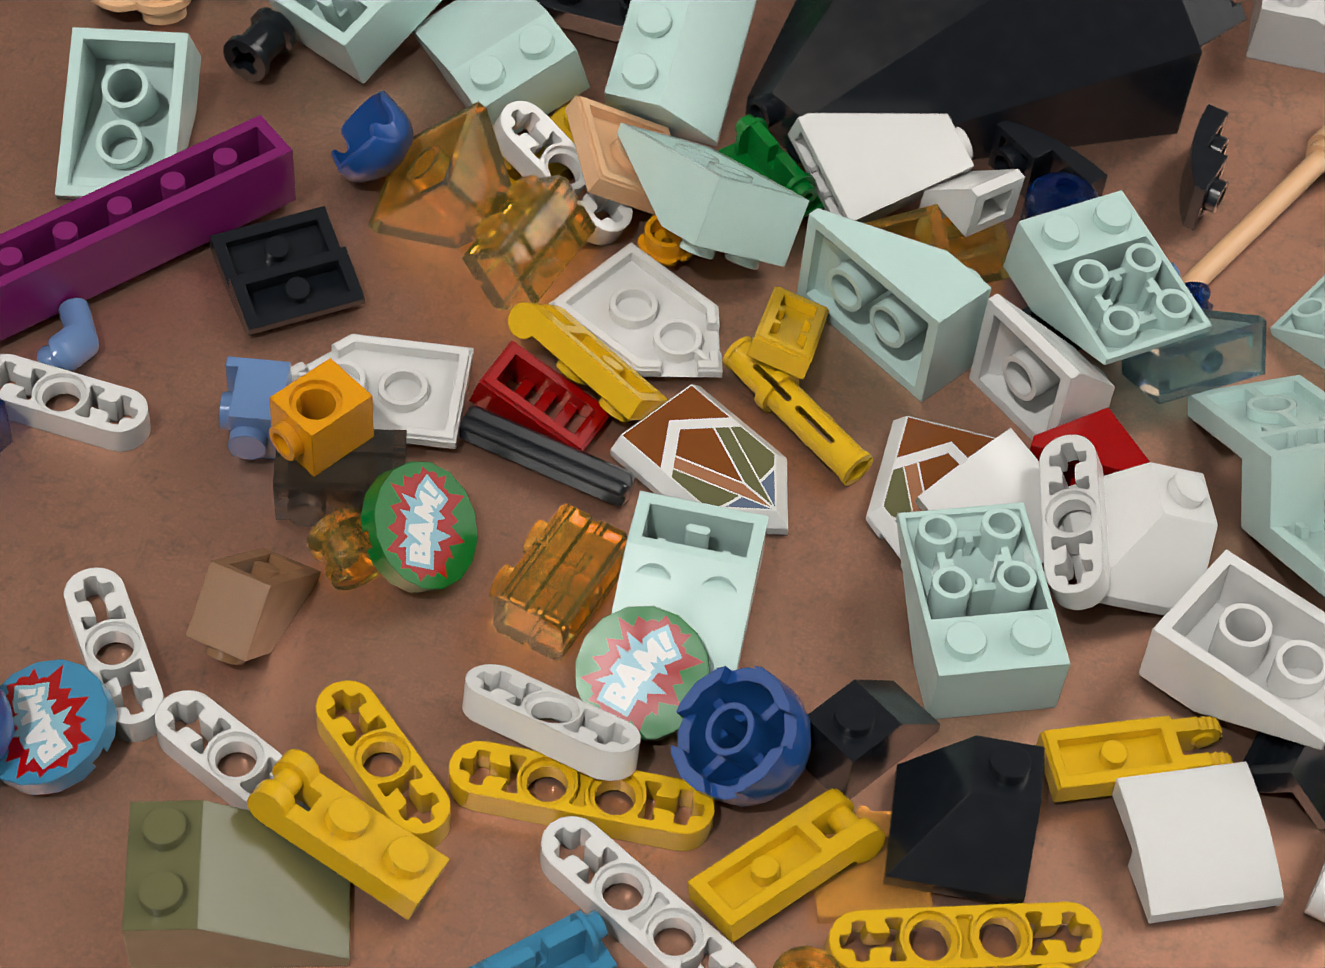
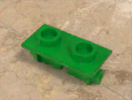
[718,115,825,218]

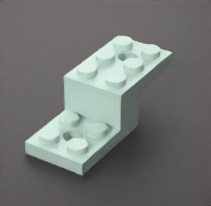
[1188,375,1325,597]

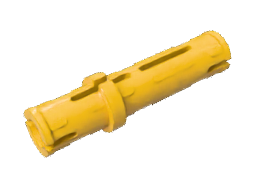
[722,336,874,486]

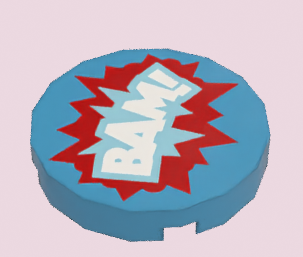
[0,659,117,795]

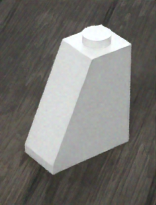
[788,113,974,224]

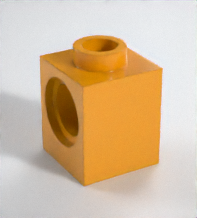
[269,358,374,477]

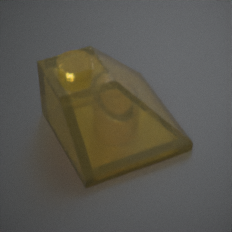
[368,101,512,249]

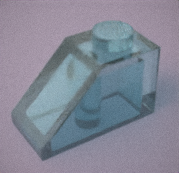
[1122,309,1267,404]

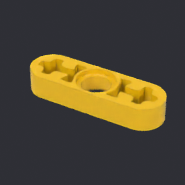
[316,680,450,848]

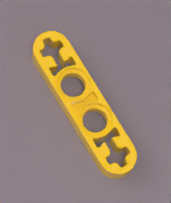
[449,741,715,851]
[824,901,1103,968]

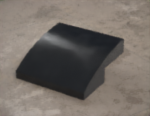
[210,206,365,335]

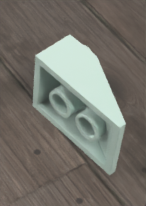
[413,0,591,147]
[55,27,202,200]
[617,123,809,270]
[797,208,992,402]

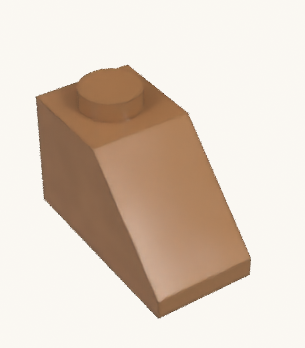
[186,548,321,665]

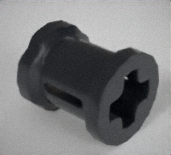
[223,7,296,82]

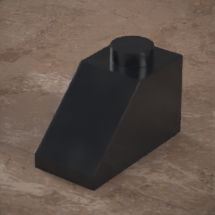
[805,680,940,800]

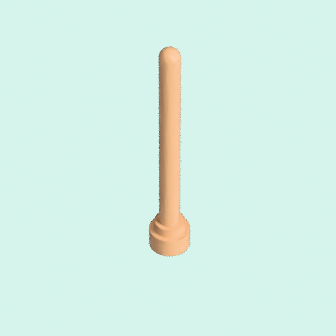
[1181,125,1325,297]

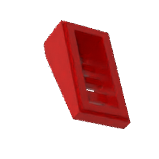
[469,340,611,451]

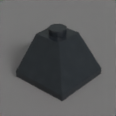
[883,735,1045,904]

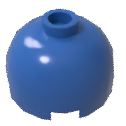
[671,666,811,807]

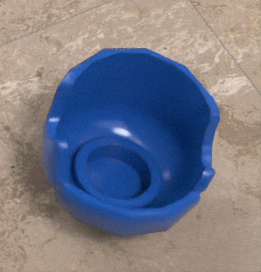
[331,91,413,183]

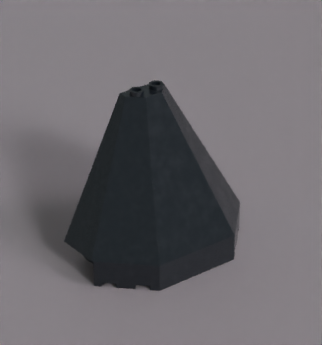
[745,0,1247,164]

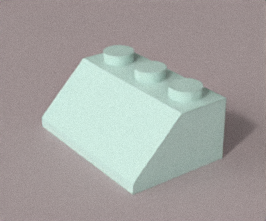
[604,0,757,147]

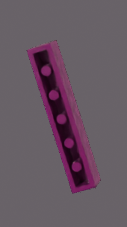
[0,115,296,341]

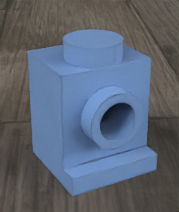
[219,356,292,460]

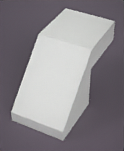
[913,169,1025,245]

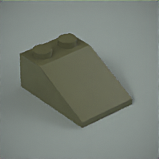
[122,800,350,968]

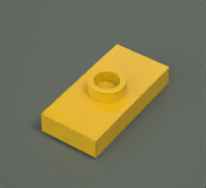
[746,286,829,380]

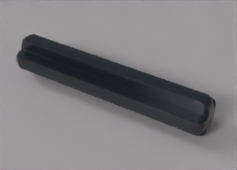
[459,406,635,507]

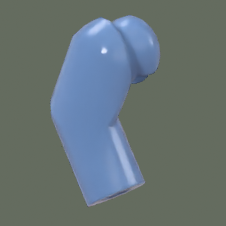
[37,298,99,371]

